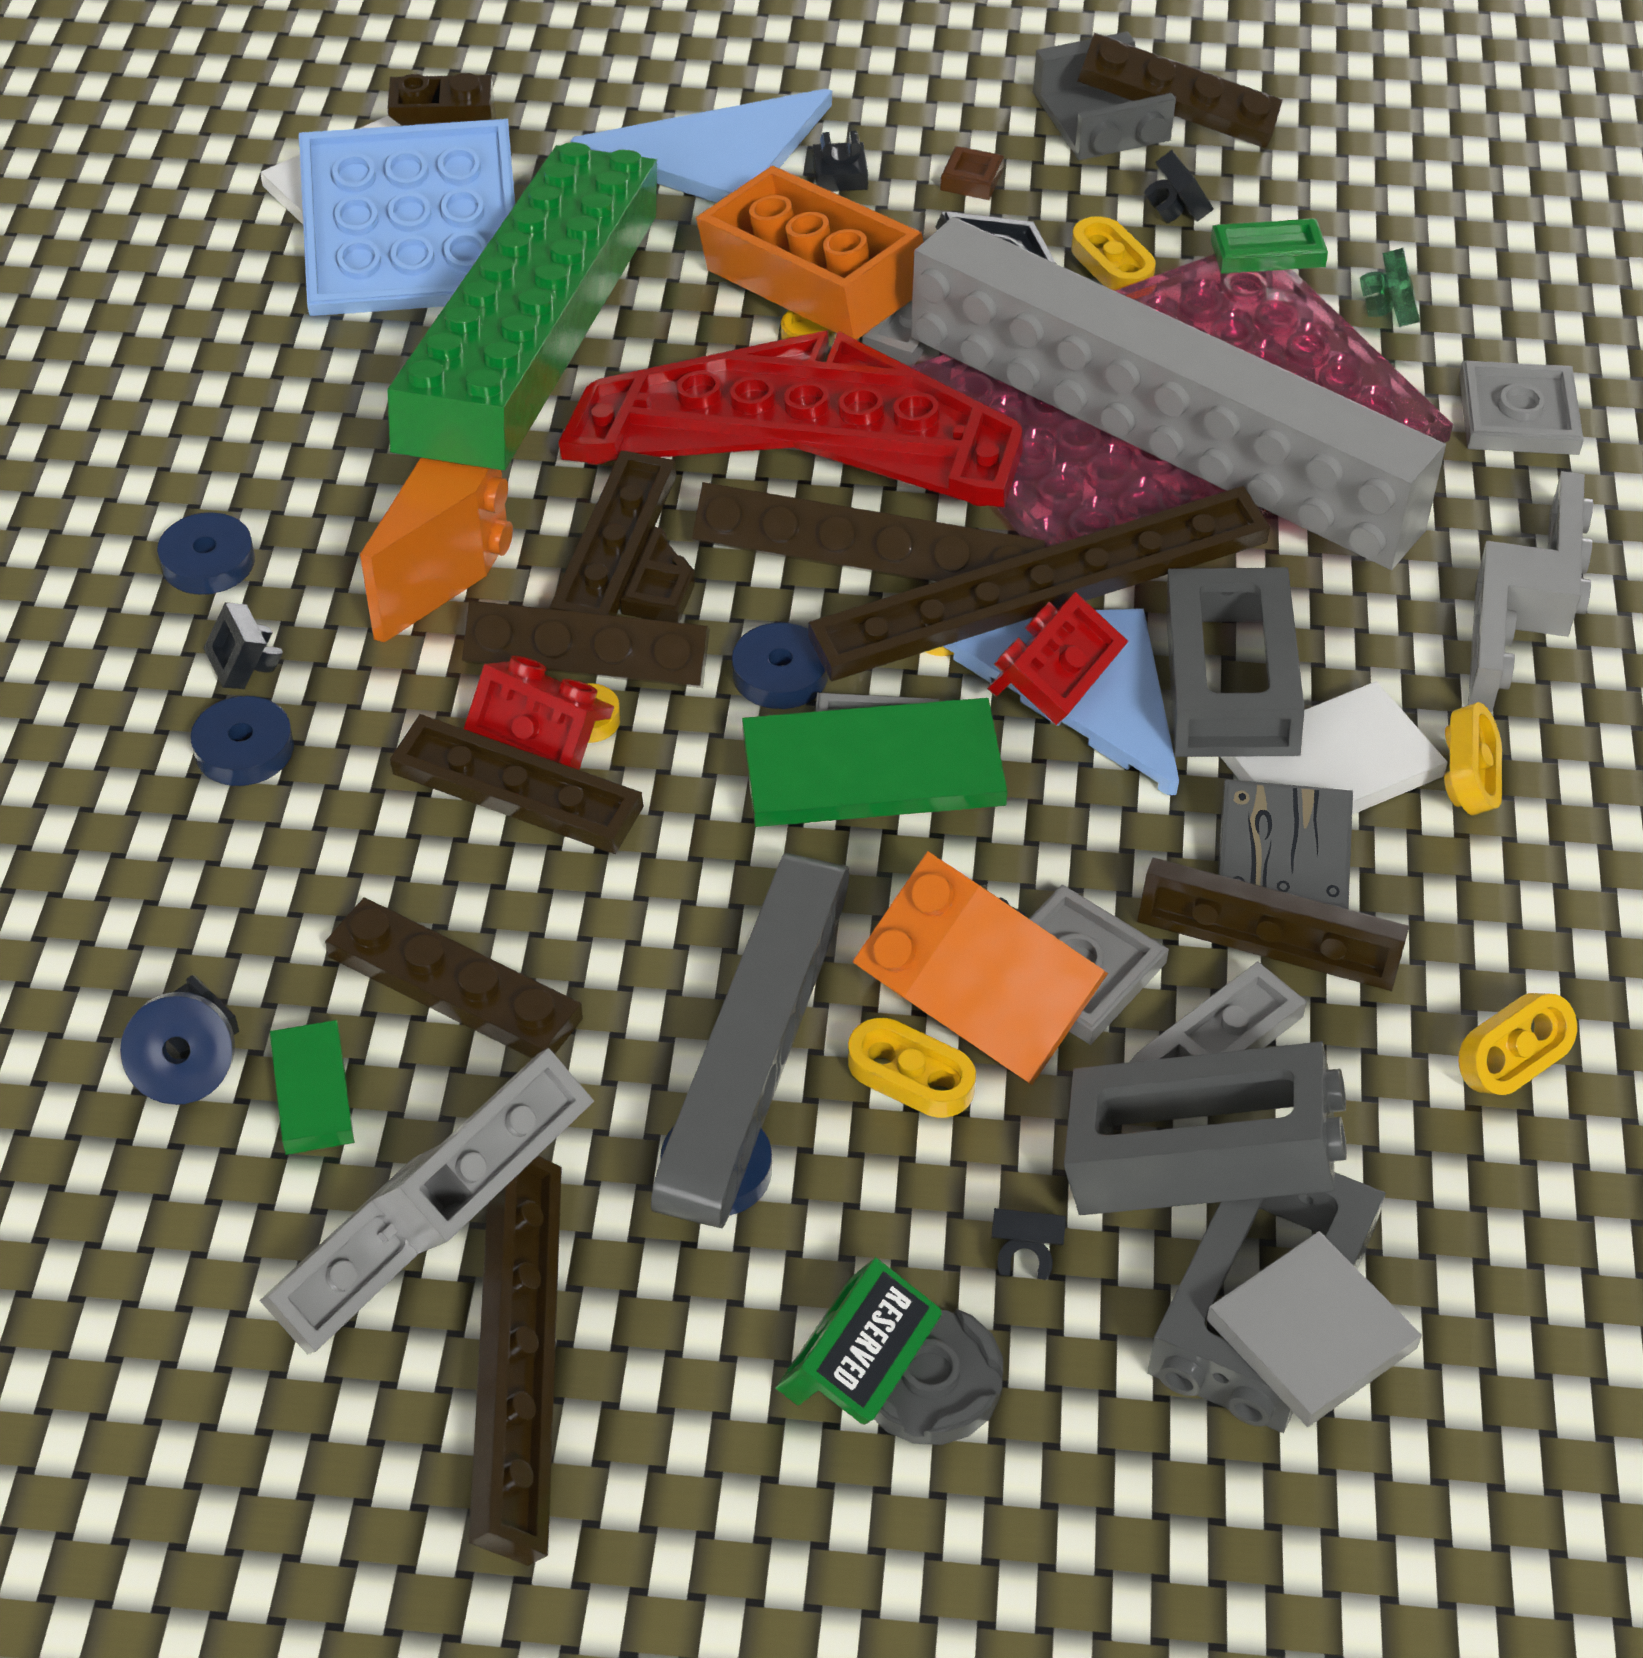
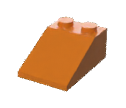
[360,457,513,642]
[852,851,1108,1085]

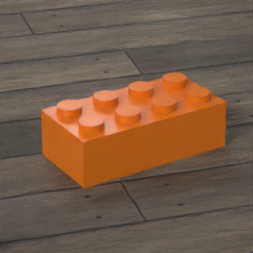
[696,165,923,340]

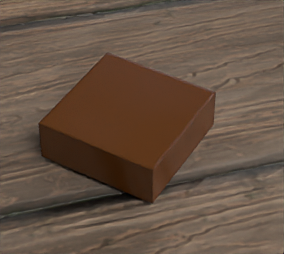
[940,146,1004,200]

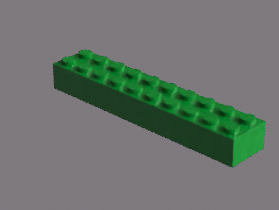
[387,142,657,471]

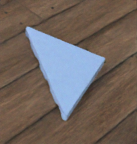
[570,89,832,203]
[943,609,1179,795]

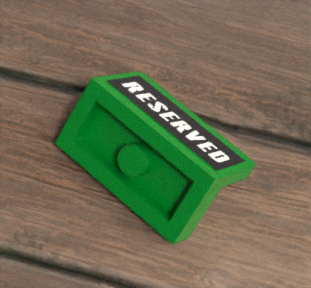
[775,1257,942,1425]

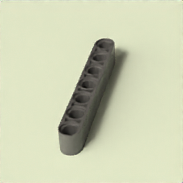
[651,853,850,1229]

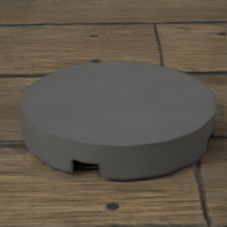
[874,1304,1003,1445]

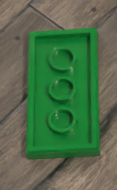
[742,698,1008,827]

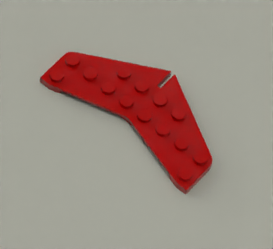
[558,330,1023,507]

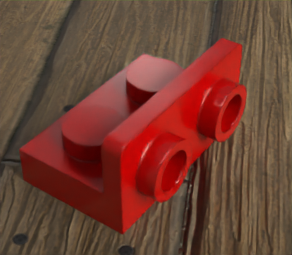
[987,592,1128,725]
[464,656,614,770]

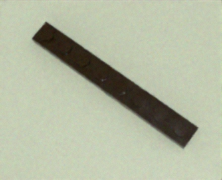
[808,486,1271,682]

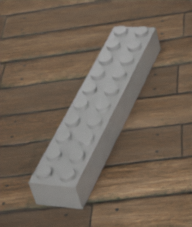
[911,216,1446,570]

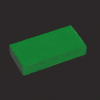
[1211,218,1328,274]
[270,1020,355,1155]

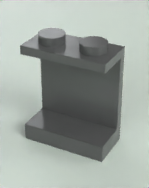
[1033,31,1176,161]

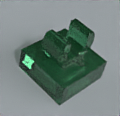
[1360,248,1420,327]

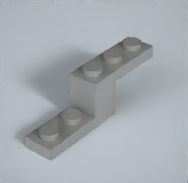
[1468,471,1593,712]
[259,1048,594,1355]

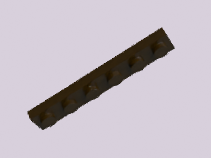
[692,482,1046,583]
[469,1155,562,1566]

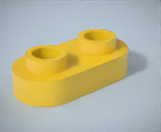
[1071,216,1156,297]
[1444,702,1502,816]
[1458,993,1577,1095]
[848,1018,976,1118]

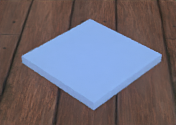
[299,119,515,316]

